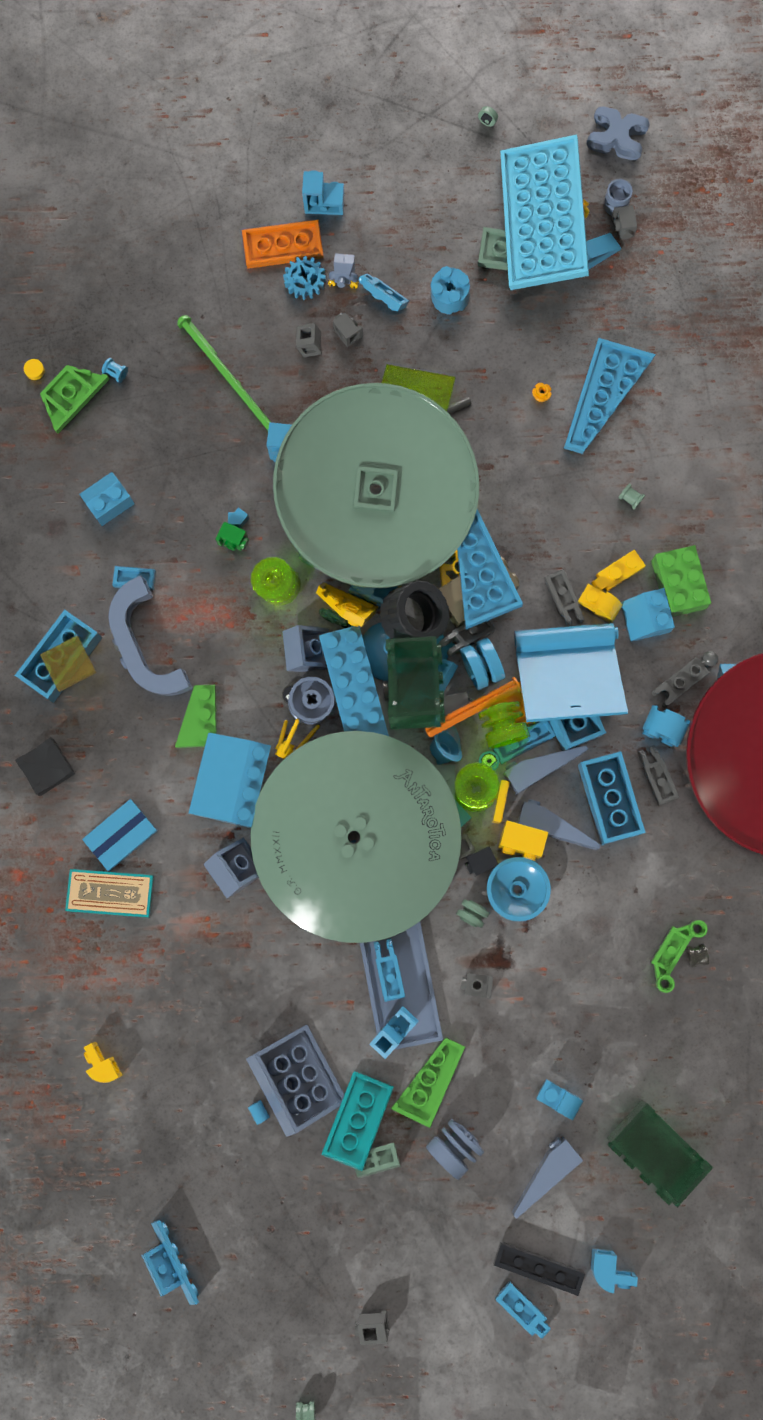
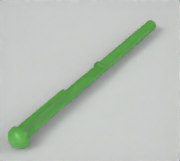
[177,315,271,430]

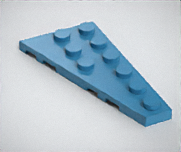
[564,338,656,454]
[457,509,523,629]

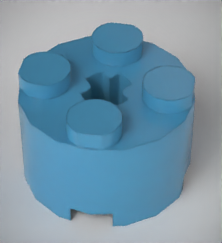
[431,266,470,314]
[642,705,691,747]

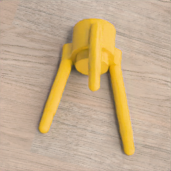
[275,719,320,759]

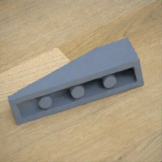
[503,746,588,795]
[517,799,600,850]
[512,1137,583,1219]

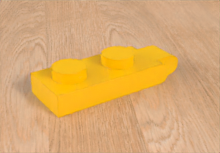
[591,550,646,592]

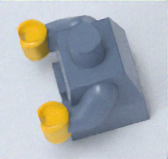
[328,253,359,288]

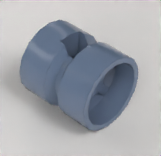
[603,179,633,216]

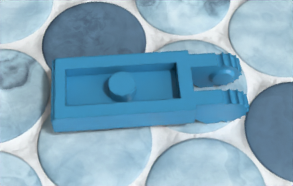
[374,938,405,1002]

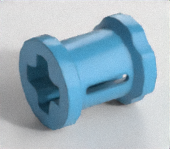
[102,358,128,383]

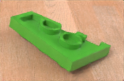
[175,685,217,748]

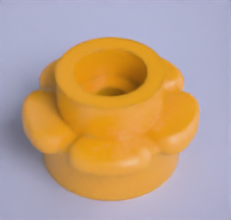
[532,383,552,402]

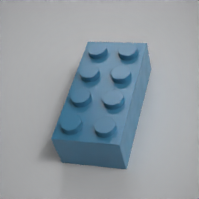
[15,609,102,703]
[578,752,646,845]

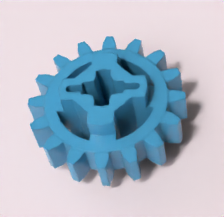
[283,256,326,300]

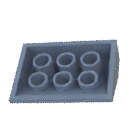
[246,1025,344,1137]

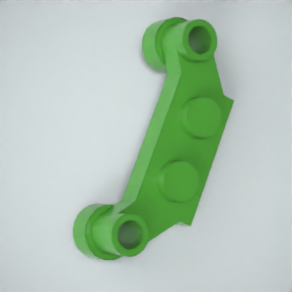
[650,920,708,993]

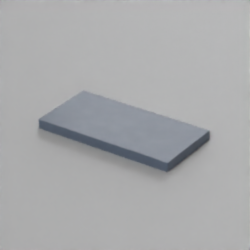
[360,922,443,1050]

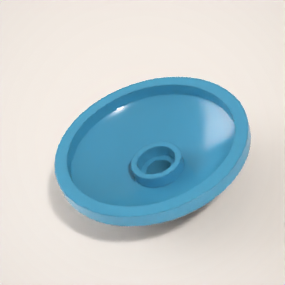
[362,622,420,681]
[487,857,551,921]

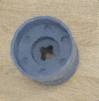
[426,1119,484,1180]

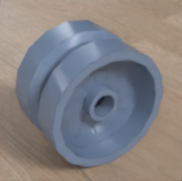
[288,677,334,725]

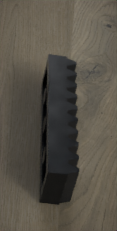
[493,1242,585,1296]

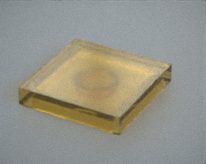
[40,636,97,692]

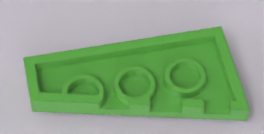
[391,1038,465,1128]

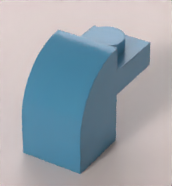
[369,1006,419,1059]
[536,1079,584,1120]
[591,1249,638,1293]

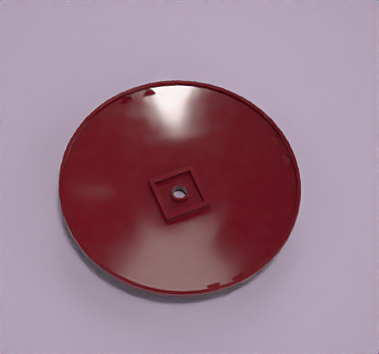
[686,653,763,855]

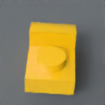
[578,584,622,623]
[84,1042,123,1083]

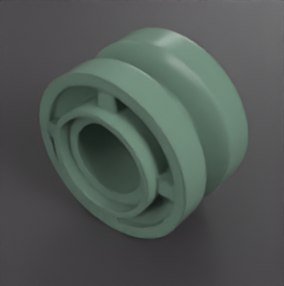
[456,899,490,928]

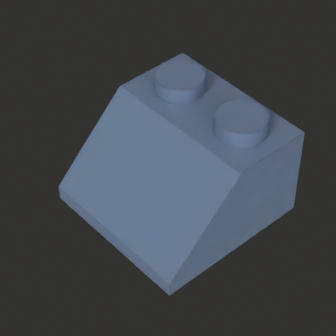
[282,625,329,672]
[203,837,259,898]

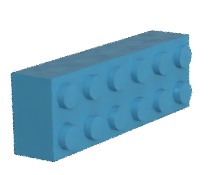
[319,626,389,736]

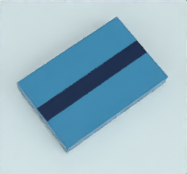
[82,799,157,871]

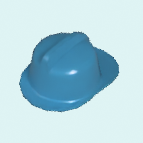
[430,725,462,765]

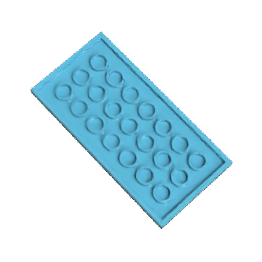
[500,135,589,290]

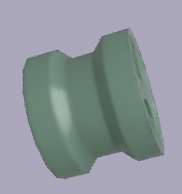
[296,1401,316,1420]

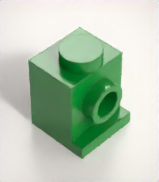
[215,521,249,551]

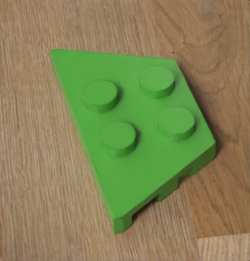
[40,365,110,434]

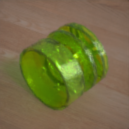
[251,557,301,606]
[478,701,530,749]
[455,762,499,812]

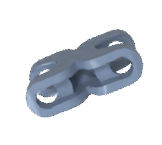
[586,107,650,160]

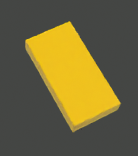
[492,780,509,824]

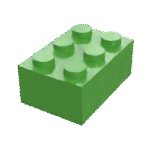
[651,545,711,617]

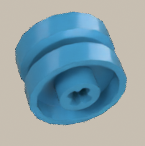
[460,637,505,691]

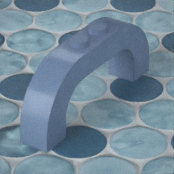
[109,575,193,696]

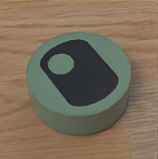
[478,106,498,127]

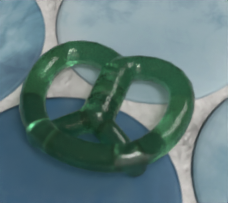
[319,608,352,628]

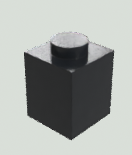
[464,846,498,877]

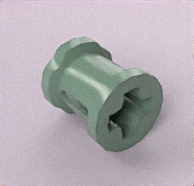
[618,483,646,510]

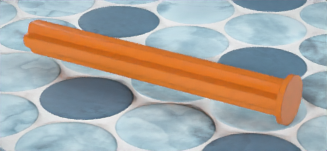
[425,677,522,737]

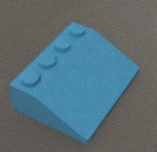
[188,733,271,828]

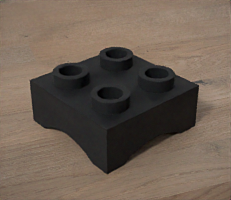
[15,737,76,796]

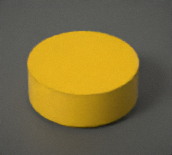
[24,359,45,380]

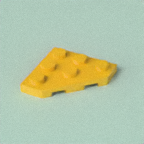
[316,582,378,627]

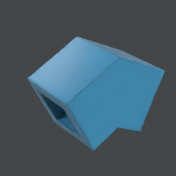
[228,507,250,528]

